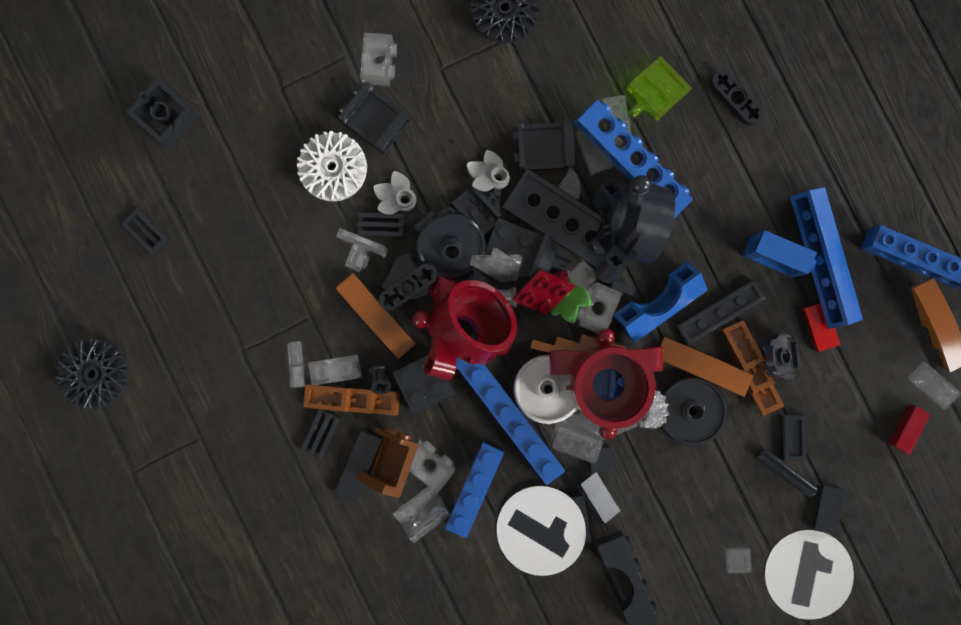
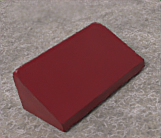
[888,404,930,455]

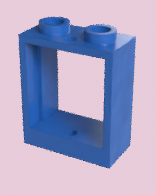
[742,230,817,277]

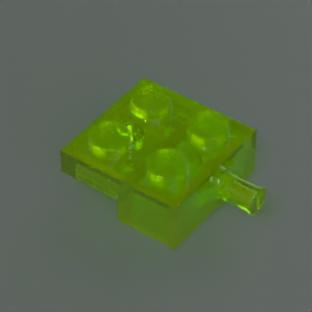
[627,56,692,121]

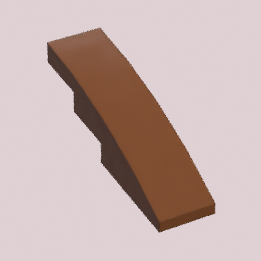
[335,272,415,359]
[911,277,961,372]
[722,320,784,416]
[529,334,627,352]
[660,337,754,397]
[304,384,400,416]

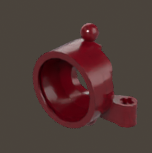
[412,275,517,381]
[549,328,663,439]

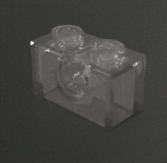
[360,33,397,86]
[576,283,622,334]
[308,355,361,386]
[410,440,455,493]

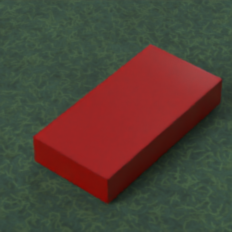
[802,303,840,352]

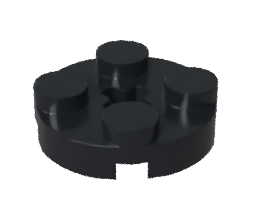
[762,333,800,380]

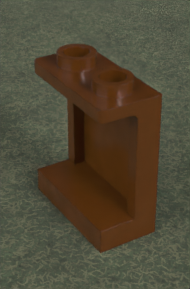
[357,426,419,498]

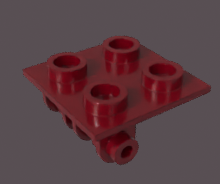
[512,269,576,315]

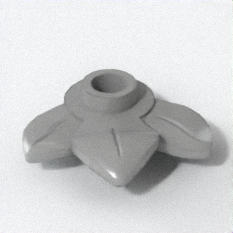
[467,150,510,191]
[374,171,416,215]

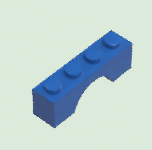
[613,261,708,343]
[445,440,504,538]

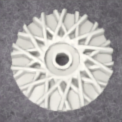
[297,131,367,201]
[514,355,577,425]

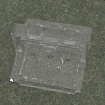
[336,228,388,273]

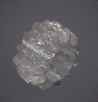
[637,390,670,429]

